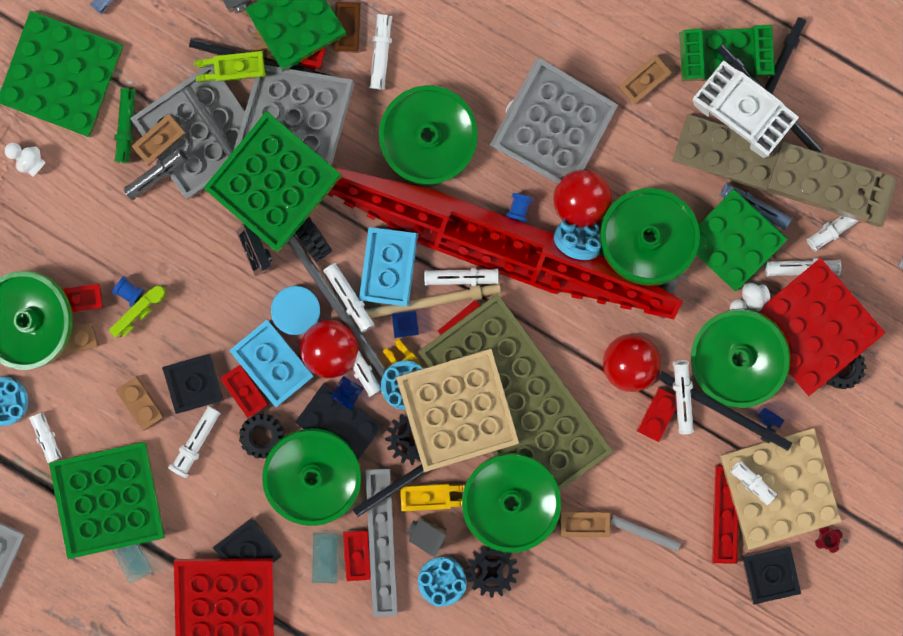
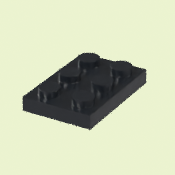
[295,383,383,460]

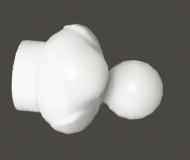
[4,142,46,177]
[730,283,771,312]

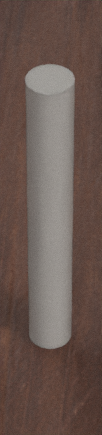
[610,515,681,551]

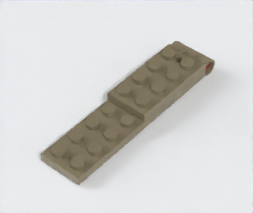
[672,114,897,227]

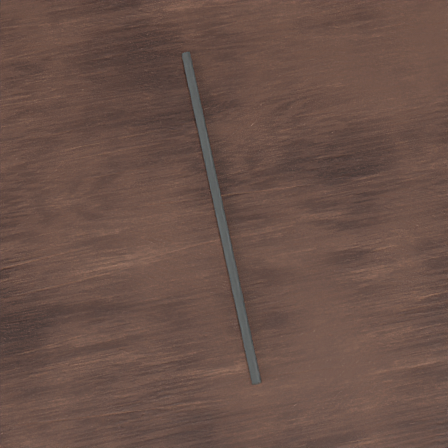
[183,86,387,378]

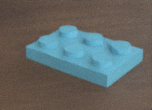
[359,227,418,307]
[229,319,314,407]

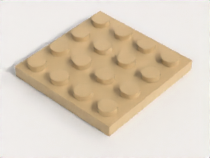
[396,348,519,472]
[719,428,841,550]

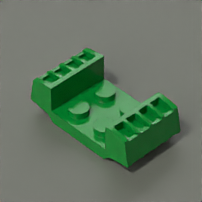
[679,25,775,82]

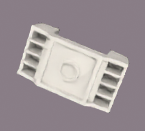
[693,61,799,158]

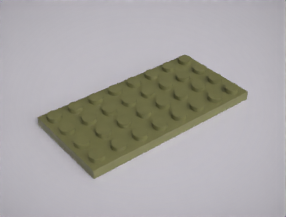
[418,294,613,491]

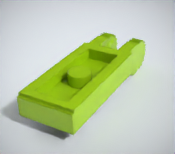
[194,51,266,83]
[109,285,167,338]

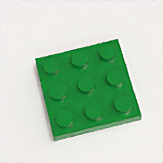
[245,0,346,72]
[696,188,788,292]

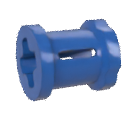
[506,193,533,222]
[112,276,145,307]

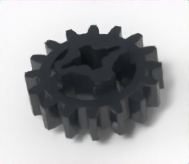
[385,413,421,465]
[465,545,519,598]

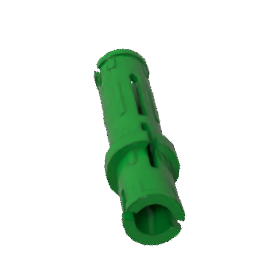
[114,88,136,164]

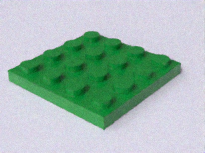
[0,11,124,138]
[203,111,343,253]
[49,442,165,559]

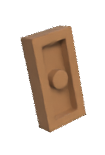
[618,54,672,106]
[132,114,186,165]
[56,323,99,359]
[115,376,164,431]
[560,511,610,537]

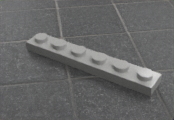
[365,468,398,617]

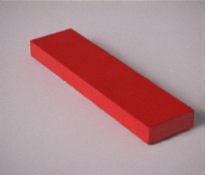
[712,465,739,564]

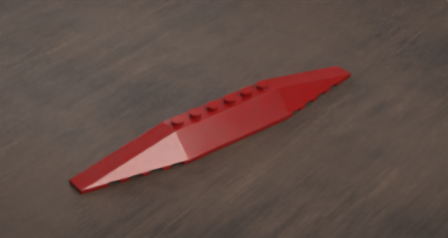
[327,167,683,319]

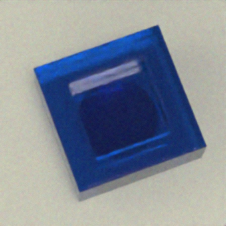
[392,311,419,338]
[330,376,364,410]
[755,406,785,428]

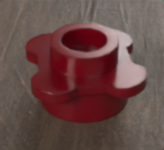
[815,526,843,553]

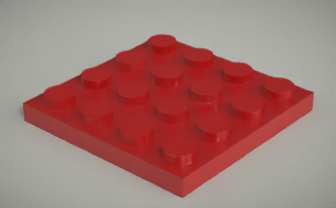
[758,257,886,396]
[174,559,274,636]

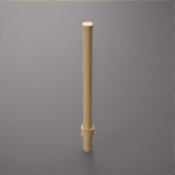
[365,284,501,318]

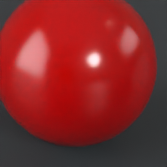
[553,170,612,228]
[300,320,359,378]
[603,334,661,392]

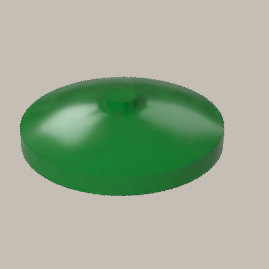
[379,85,478,185]
[600,188,700,286]
[0,271,73,370]
[691,309,790,408]
[262,428,361,526]
[462,453,561,553]

